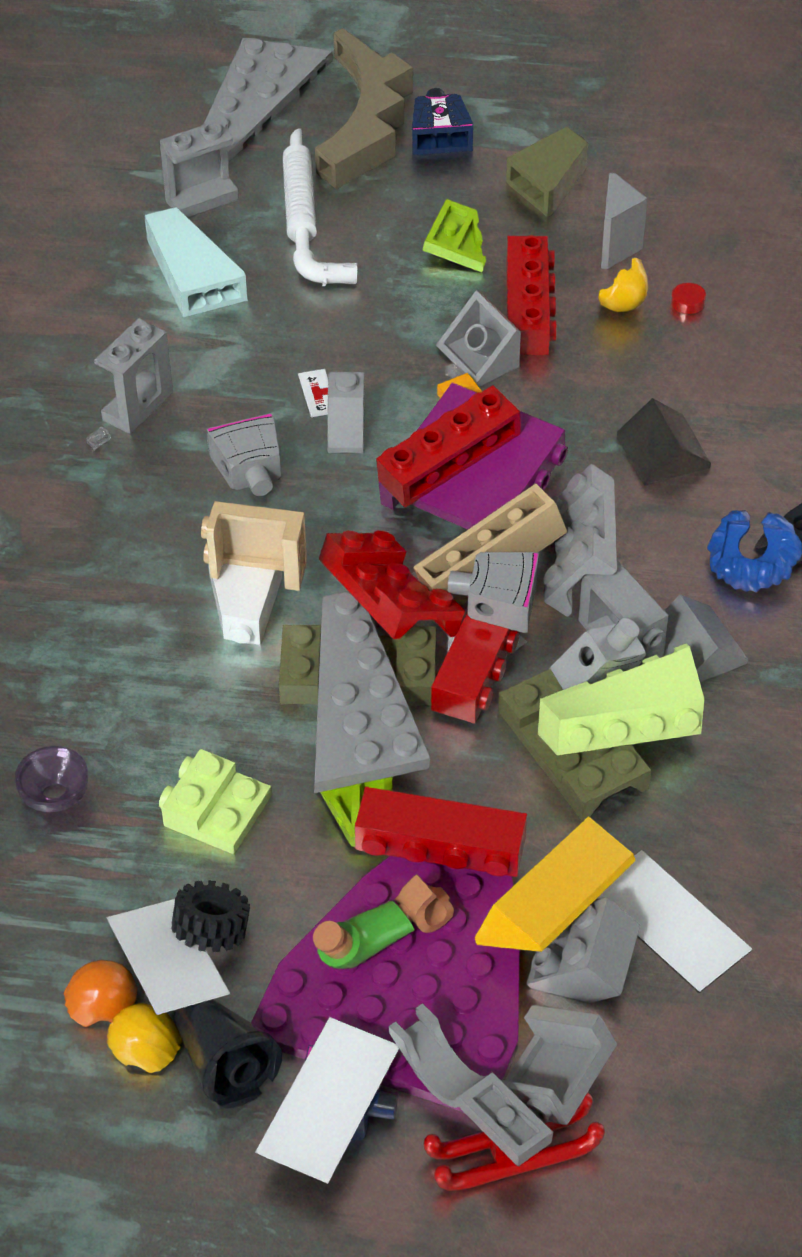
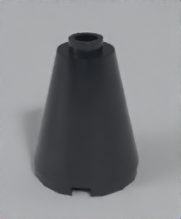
[174,999,282,1109]

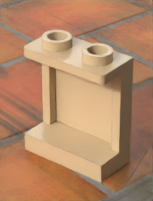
[201,501,307,591]

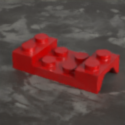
[319,530,465,639]

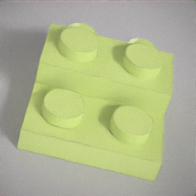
[159,749,272,855]

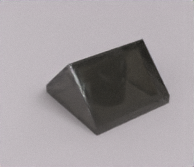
[617,398,711,486]

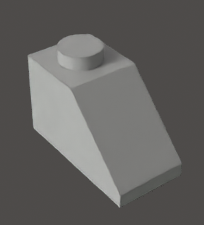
[328,372,365,453]

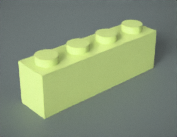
[538,643,704,756]

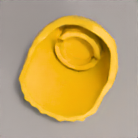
[598,258,648,312]
[107,1003,182,1073]

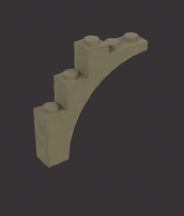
[315,28,414,189]

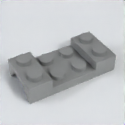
[543,464,617,617]

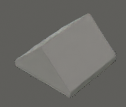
[601,173,647,269]
[436,290,521,387]
[664,594,748,682]

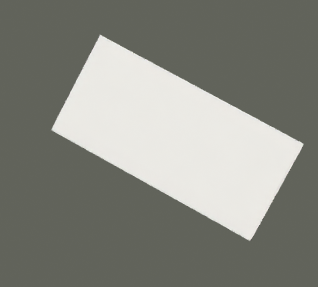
[598,850,753,992]
[106,899,230,1015]
[255,1017,399,1184]

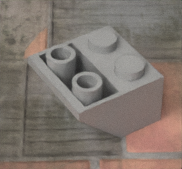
[527,897,640,1003]

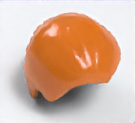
[63,959,138,1027]

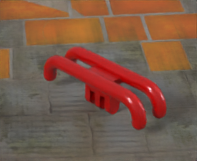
[423,1092,605,1191]

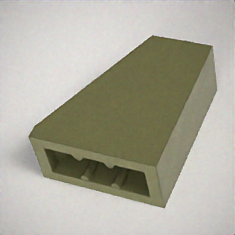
[506,127,588,217]

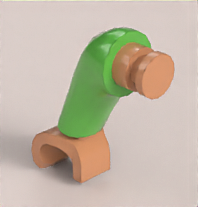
[313,874,454,969]

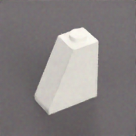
[208,564,282,645]

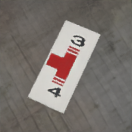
[298,369,328,417]

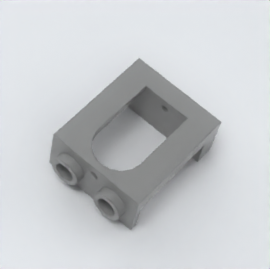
[94,318,173,434]

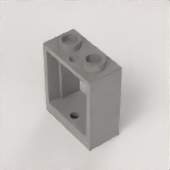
[578,560,669,666]

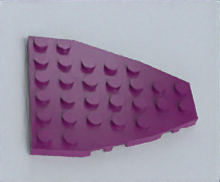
[251,856,519,1112]

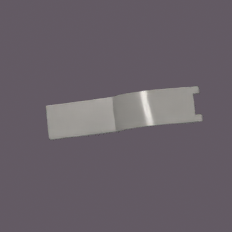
[389,1003,553,1166]

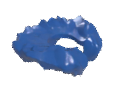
[707,510,802,592]

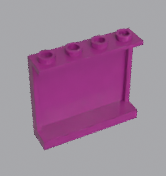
[379,382,568,530]

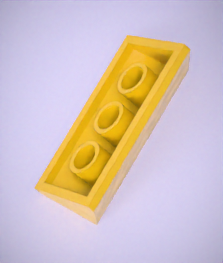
[474,816,636,952]

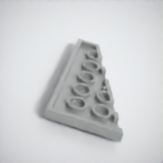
[203,37,333,163]
[314,592,430,793]

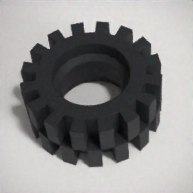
[171,880,250,952]

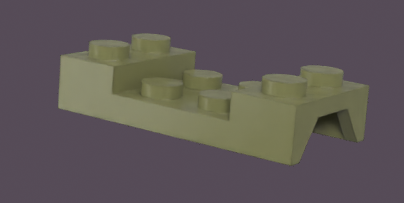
[279,625,436,706]
[498,669,651,822]

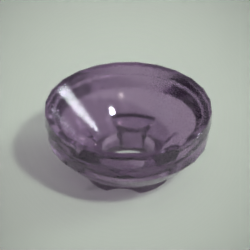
[15,746,89,812]

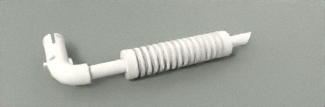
[282,128,357,286]

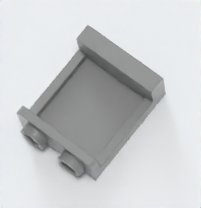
[160,120,239,218]
[501,1005,617,1125]

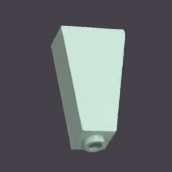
[144,207,248,317]

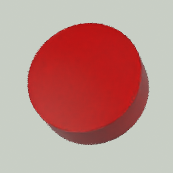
[671,283,706,314]

